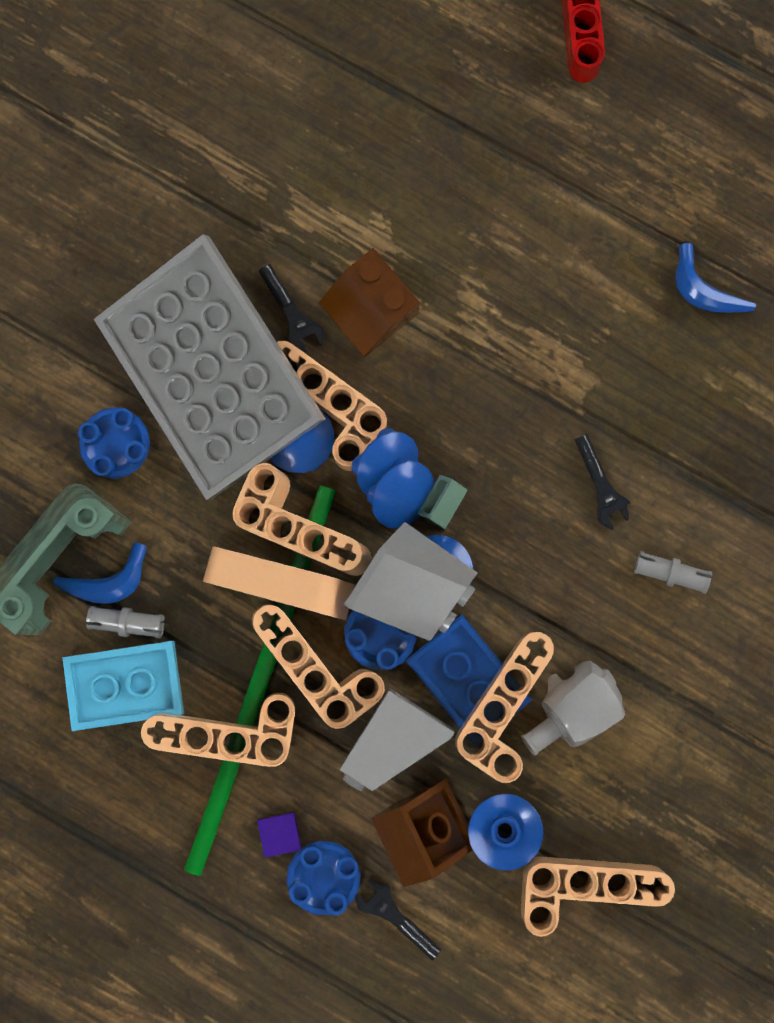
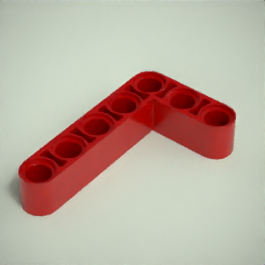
[561,0,605,83]

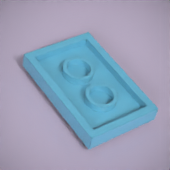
[62,641,184,731]

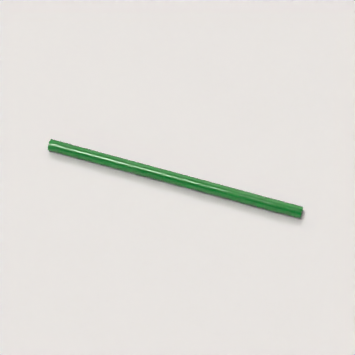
[184,485,336,876]

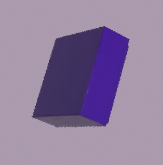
[257,811,302,858]

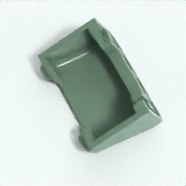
[0,483,132,635]

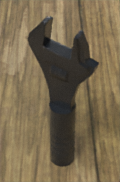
[258,264,324,353]
[574,434,631,530]
[355,880,442,961]

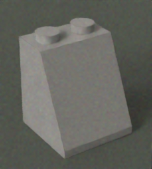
[344,522,477,641]
[340,688,455,791]

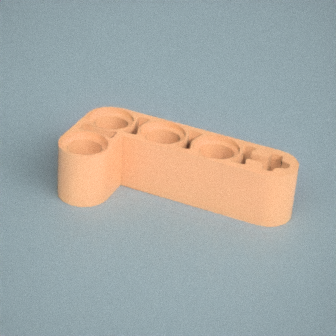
[277,341,387,471]
[232,463,372,576]
[203,546,356,620]
[252,604,385,729]
[455,632,554,783]
[141,693,295,767]
[521,857,675,937]

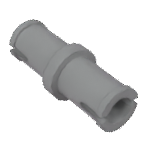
[634,551,712,594]
[86,606,165,638]

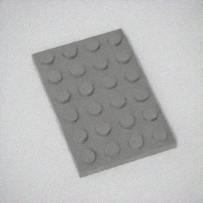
[94,234,325,500]

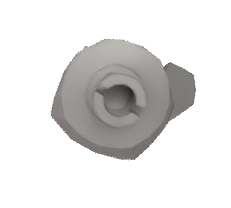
[521,661,625,756]

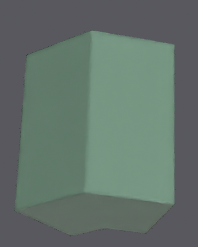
[417,475,468,531]

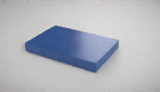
[405,614,532,747]

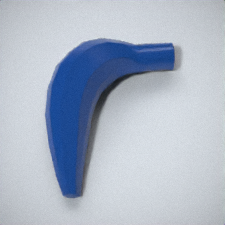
[675,243,756,313]
[54,542,148,604]

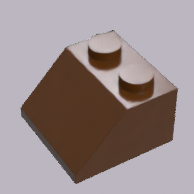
[319,248,420,358]
[371,779,473,887]

